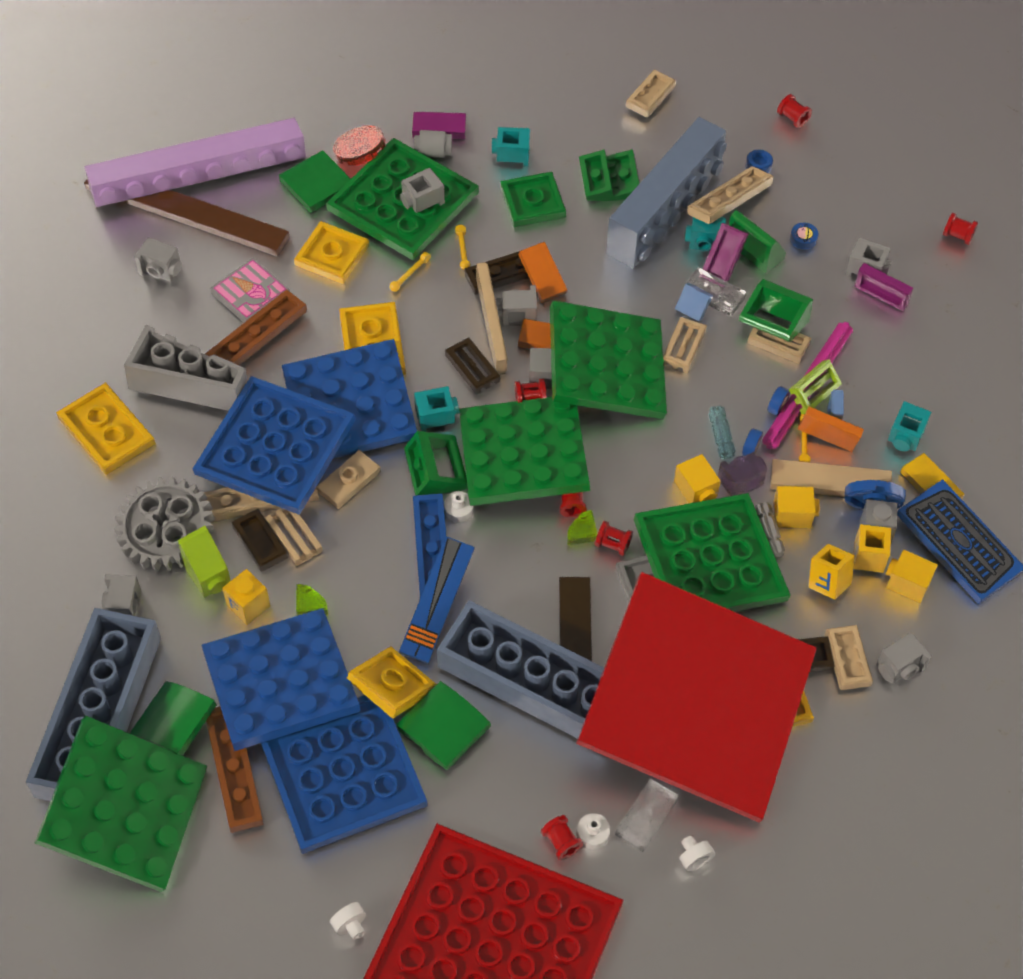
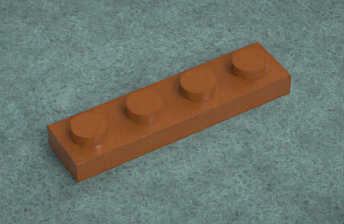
[205,289,307,366]
[206,706,264,833]

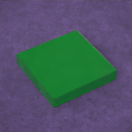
[279,150,351,214]
[500,171,566,227]

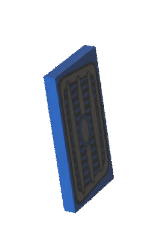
[897,479,1023,605]

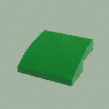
[579,149,640,201]
[129,681,217,755]
[396,681,491,770]

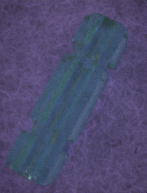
[709,405,736,459]

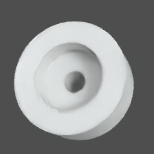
[444,491,474,523]
[576,813,610,850]
[679,835,715,872]
[330,902,367,940]

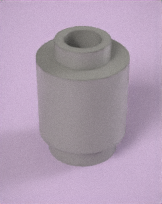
[414,130,452,158]

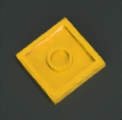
[294,221,369,284]
[347,646,437,719]

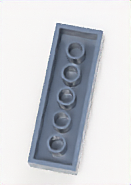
[606,117,727,269]
[437,600,604,739]
[26,608,161,801]

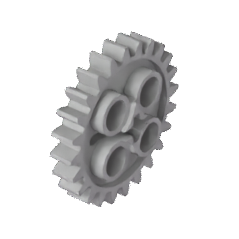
[114,477,215,572]

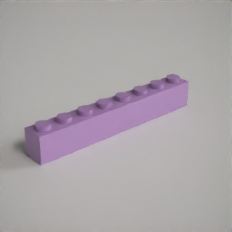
[84,117,306,207]

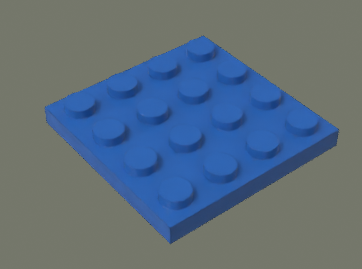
[282,339,417,459]
[192,376,356,515]
[201,608,361,751]
[261,695,428,854]

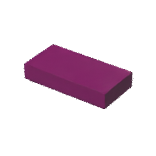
[412,112,466,139]
[700,223,749,286]
[854,263,913,312]

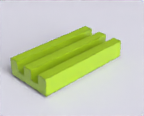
[789,359,842,414]

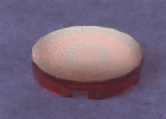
[333,125,386,166]

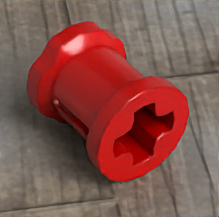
[777,94,812,129]
[943,212,978,245]
[514,378,547,403]
[560,492,587,517]
[595,521,633,557]
[541,815,584,861]

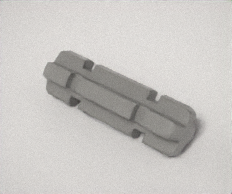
[755,502,785,558]

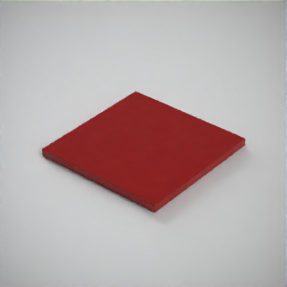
[576,572,817,823]
[363,823,624,979]

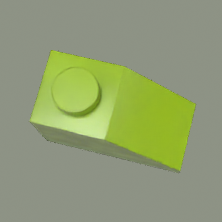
[177,525,231,598]

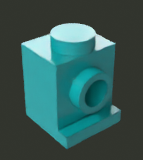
[492,127,530,167]
[685,217,726,251]
[414,386,459,432]
[888,401,932,451]

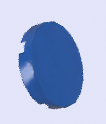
[844,480,906,510]

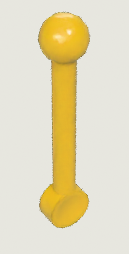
[455,224,471,270]
[389,251,431,292]
[798,414,811,463]

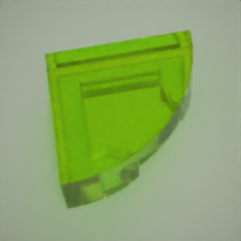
[567,510,597,545]
[296,584,328,616]

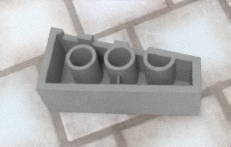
[124,325,247,411]

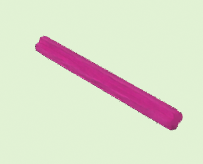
[762,322,853,450]

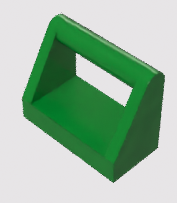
[729,210,786,274]
[739,279,813,342]
[404,431,468,495]

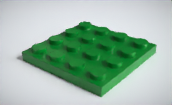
[326,138,479,260]
[550,300,667,419]
[459,397,590,506]
[633,493,791,612]
[34,716,207,892]

